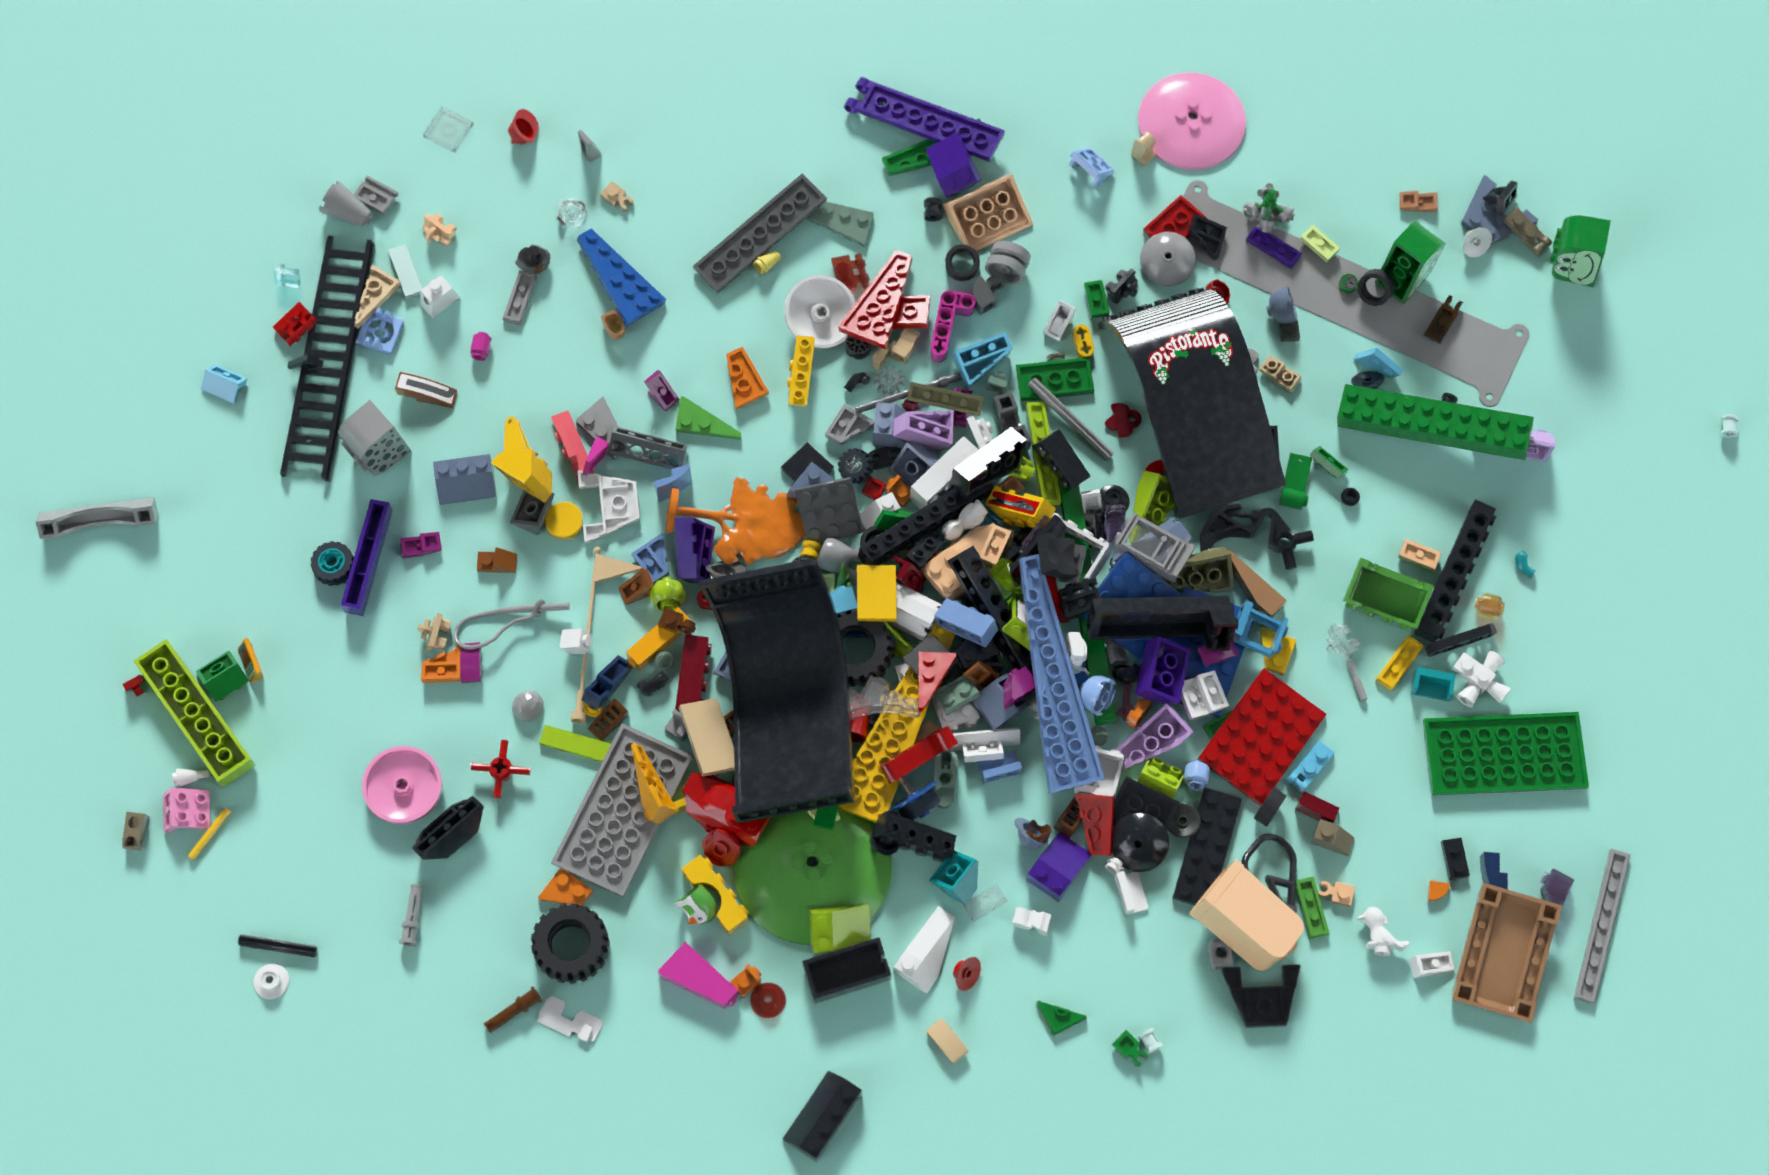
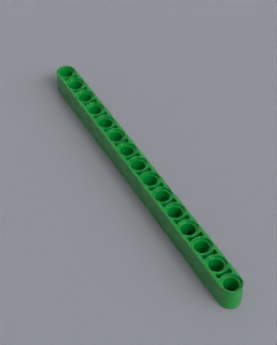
[1058,480,1116,725]

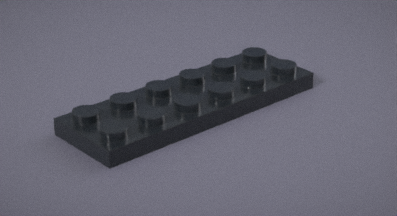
[1172,787,1242,906]

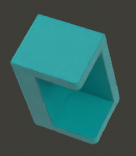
[1410,667,1456,702]

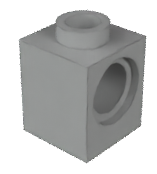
[1208,939,1233,970]

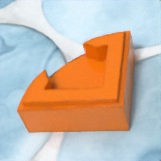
[1427,880,1450,901]

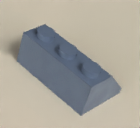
[433,454,497,505]

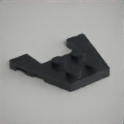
[1221,964,1300,1028]

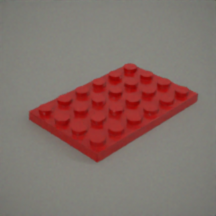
[1197,668,1327,806]

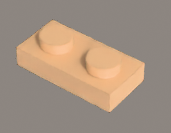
[980,524,1011,567]
[1398,539,1441,572]

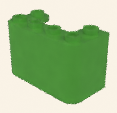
[1343,558,1434,631]

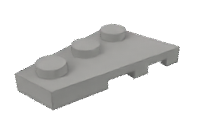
[576,396,625,460]

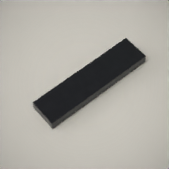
[1006,515,1068,586]

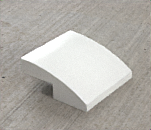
[1181,670,1229,720]

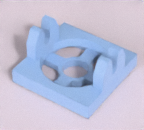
[1069,148,1115,188]
[356,308,404,355]

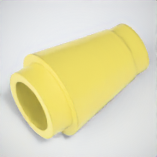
[753,250,781,274]

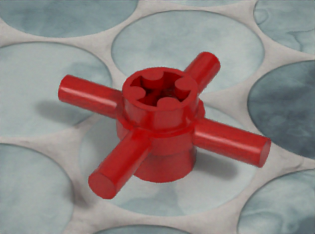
[471,740,531,799]

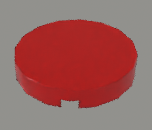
[702,829,741,867]

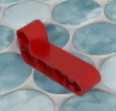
[879,726,958,784]

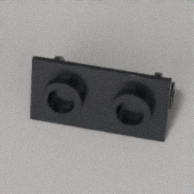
[1085,508,1107,547]

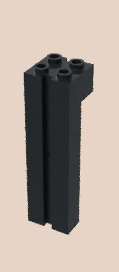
[1086,596,1238,651]

